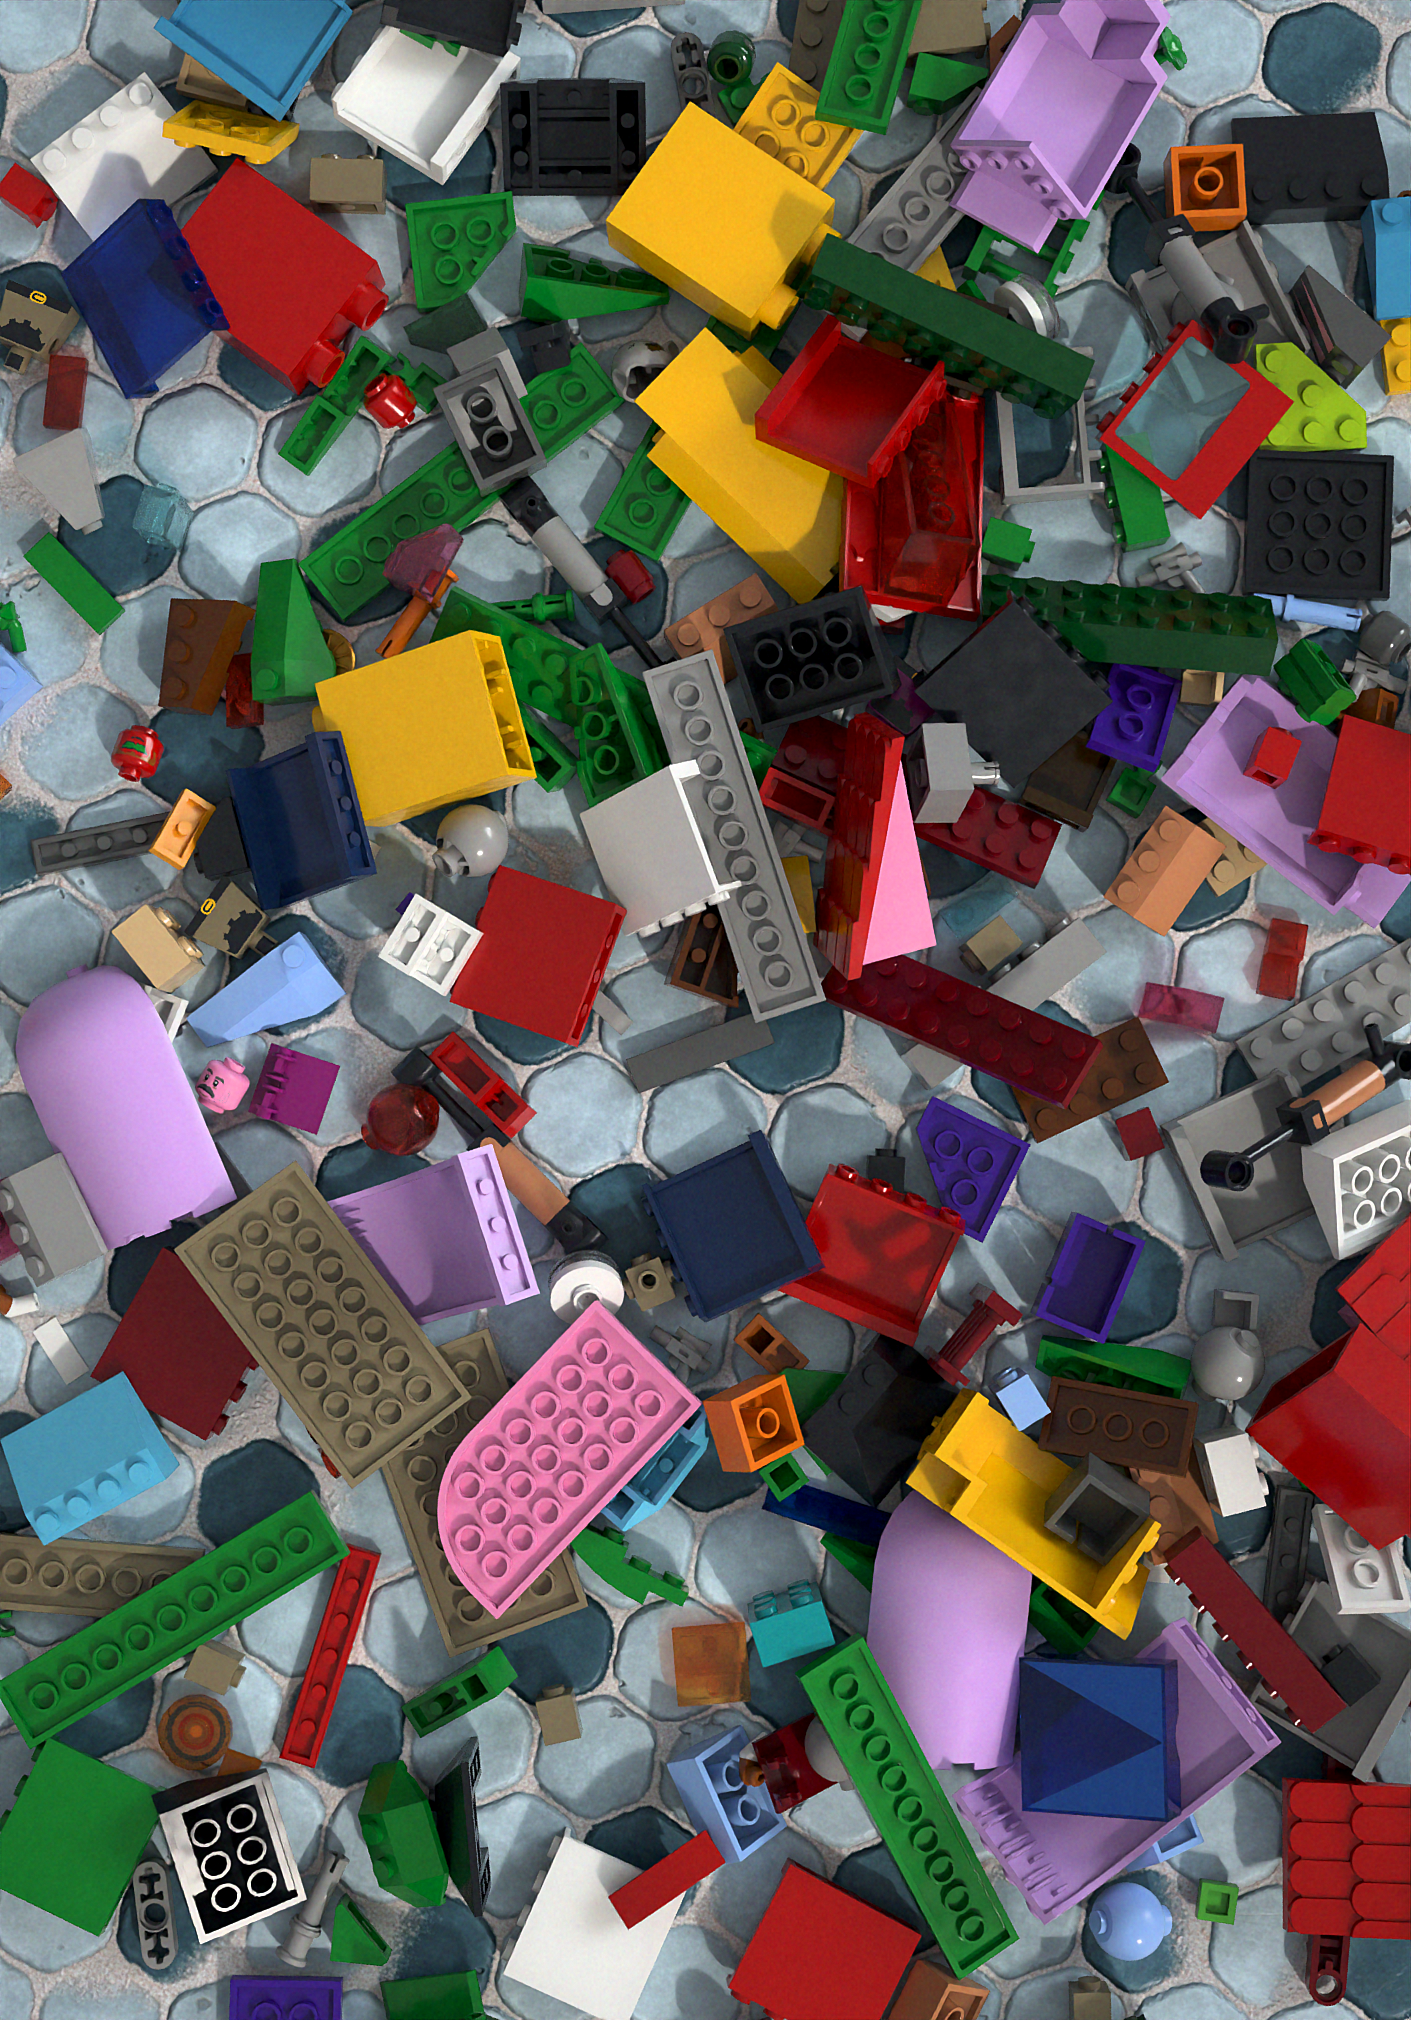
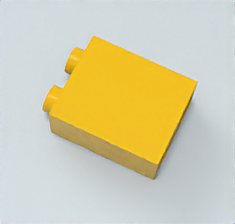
[606,102,842,342]
[312,630,537,827]

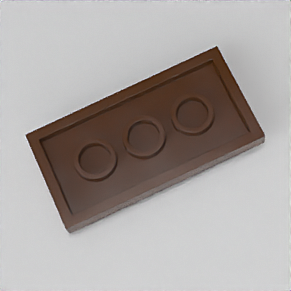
[1008,1017,1169,1144]
[1038,1376,1199,1478]

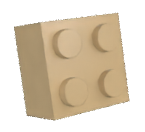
[111,904,205,993]

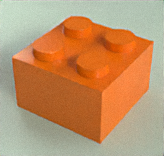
[1163,144,1247,232]
[702,1374,805,1472]

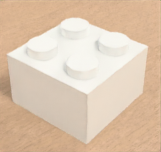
[1193,1425,1269,1517]

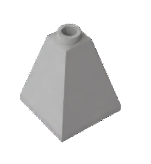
[12,428,105,535]

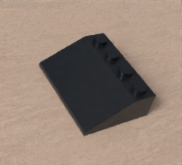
[1231,112,1390,225]
[723,585,902,733]
[151,1768,307,1944]

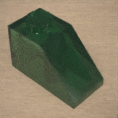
[403,293,487,355]

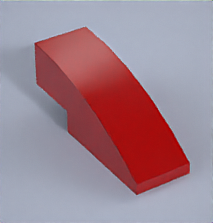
[758,767,836,840]
[428,1031,537,1139]
[608,1830,726,1930]

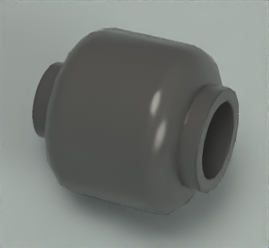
[1358,611,1411,665]

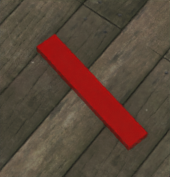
[279,1543,382,1768]

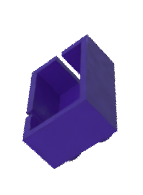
[1030,1211,1146,1344]

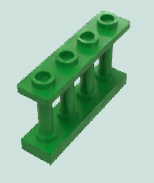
[961,189,1106,310]

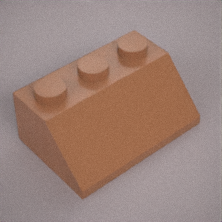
[664,573,779,685]
[1103,805,1227,937]
[1123,1442,1219,1566]
[888,1959,990,2020]

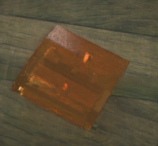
[672,1622,751,1707]

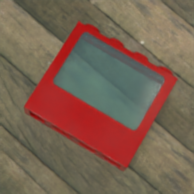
[1095,319,1294,520]

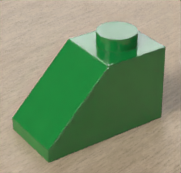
[906,52,989,116]

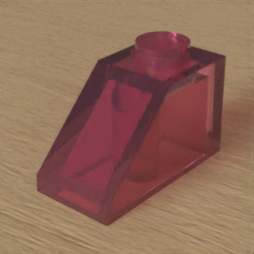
[382,523,464,603]
[1138,982,1225,1035]

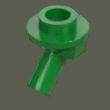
[0,601,27,653]

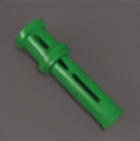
[490,589,576,625]

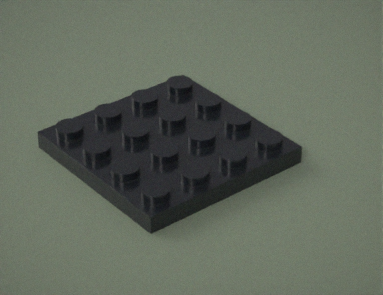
[1242,450,1394,601]

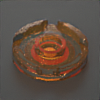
[158,1694,233,1770]

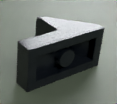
[517,320,571,373]

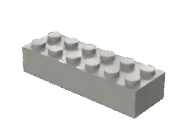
[900,917,1107,1090]

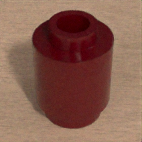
[605,549,656,605]

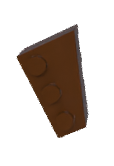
[158,598,256,716]
[664,902,739,1008]

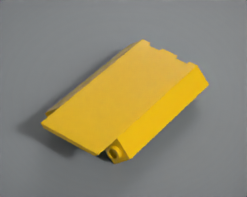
[634,327,843,604]

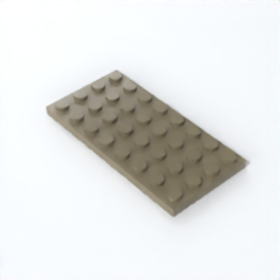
[173,1160,472,1489]
[381,1327,589,1658]

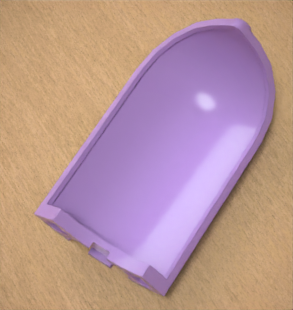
[15,964,238,1250]
[867,1490,1032,1770]

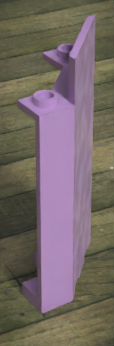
[1160,674,1411,929]

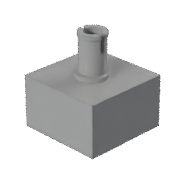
[906,723,1000,823]

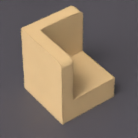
[1178,669,1225,708]

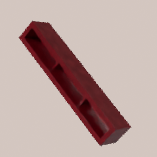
[1163,1526,1347,1734]

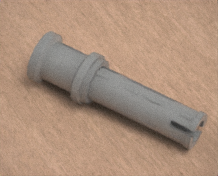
[275,1850,350,1967]

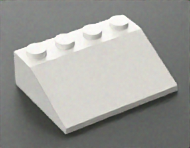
[30,72,218,258]
[1301,1099,1411,1260]

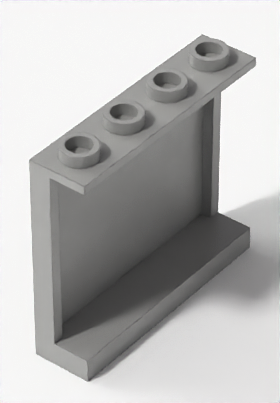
[1125,220,1311,413]
[1160,1070,1316,1263]
[1244,1576,1411,1782]

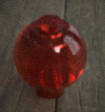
[361,1083,440,1156]

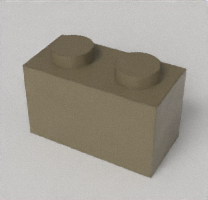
[309,154,387,215]
[959,915,1023,976]

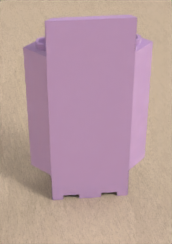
[948,0,1171,254]

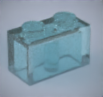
[132,483,194,553]

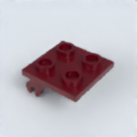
[752,1713,838,1814]

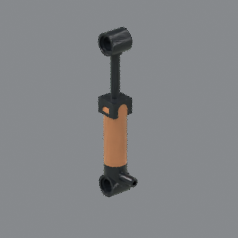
[1200,1023,1411,1192]
[391,1046,609,1262]

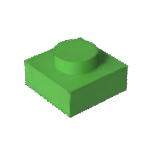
[1195,1878,1239,1925]

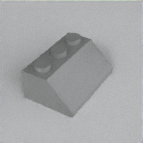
[0,1152,109,1287]

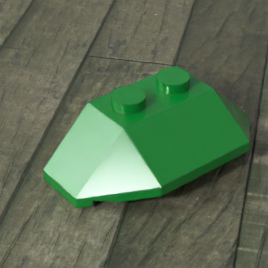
[358,1760,449,1908]

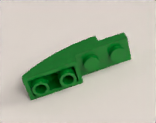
[570,1522,689,1607]

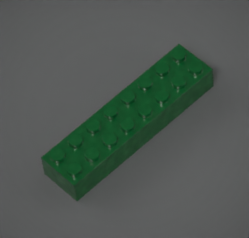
[795,233,1095,420]
[977,574,1278,676]

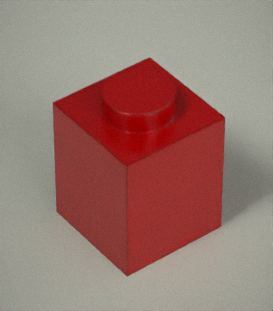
[0,163,58,228]
[1243,726,1302,789]

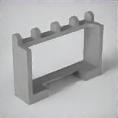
[991,346,1105,505]

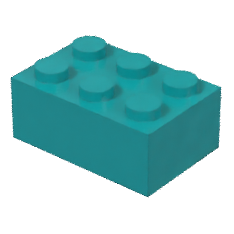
[747,1579,835,1668]

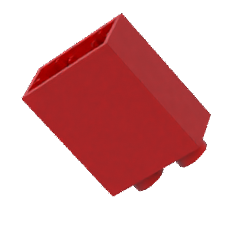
[148,157,389,397]
[1245,1322,1411,1550]

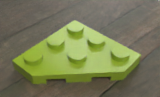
[1253,342,1367,452]

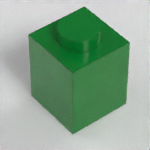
[981,517,1035,572]

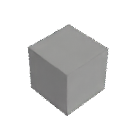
[446,326,528,399]

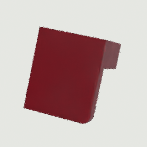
[1115,1107,1165,1161]

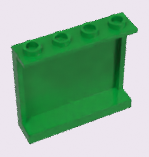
[0,1734,167,1937]

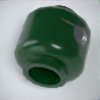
[707,30,756,86]

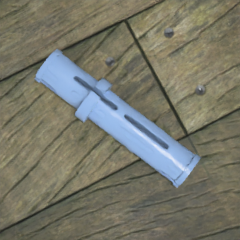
[1253,593,1362,632]

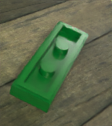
[23,532,126,635]

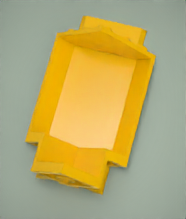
[906,1387,1161,1641]

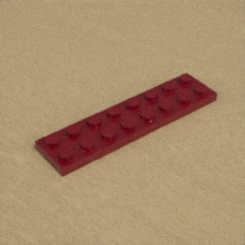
[770,715,1062,889]
[821,955,1103,1110]

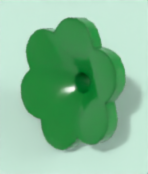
[1153,27,1187,71]

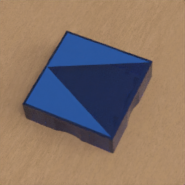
[1019,1652,1181,1822]

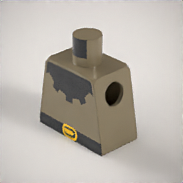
[0,280,80,375]
[184,875,279,960]

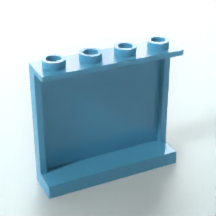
[154,0,353,122]

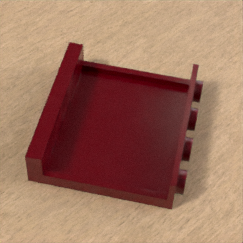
[90,1246,259,1441]

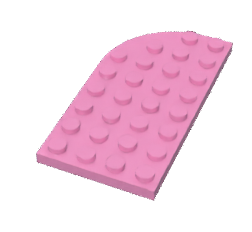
[437,1300,703,1619]

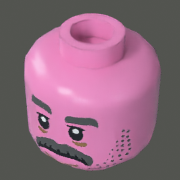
[195,1057,250,1114]

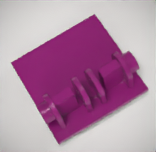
[248,1043,340,1135]

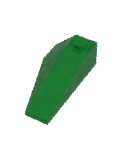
[519,243,670,322]
[251,558,337,706]
[569,643,665,808]
[1035,1335,1191,1400]

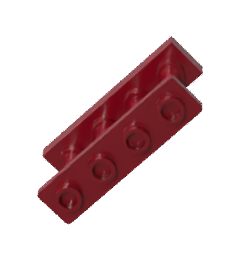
[924,1283,1023,1386]

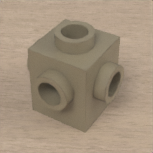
[622,1252,677,1312]

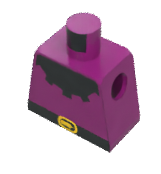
[865,655,937,741]

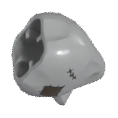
[611,340,679,403]

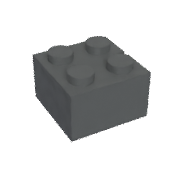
[1044,1452,1150,1566]

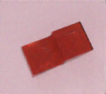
[1255,918,1308,1001]

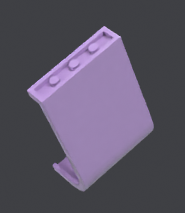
[327,1144,540,1325]
[952,1617,1282,1925]

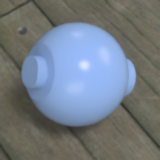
[1089,1882,1172,1961]

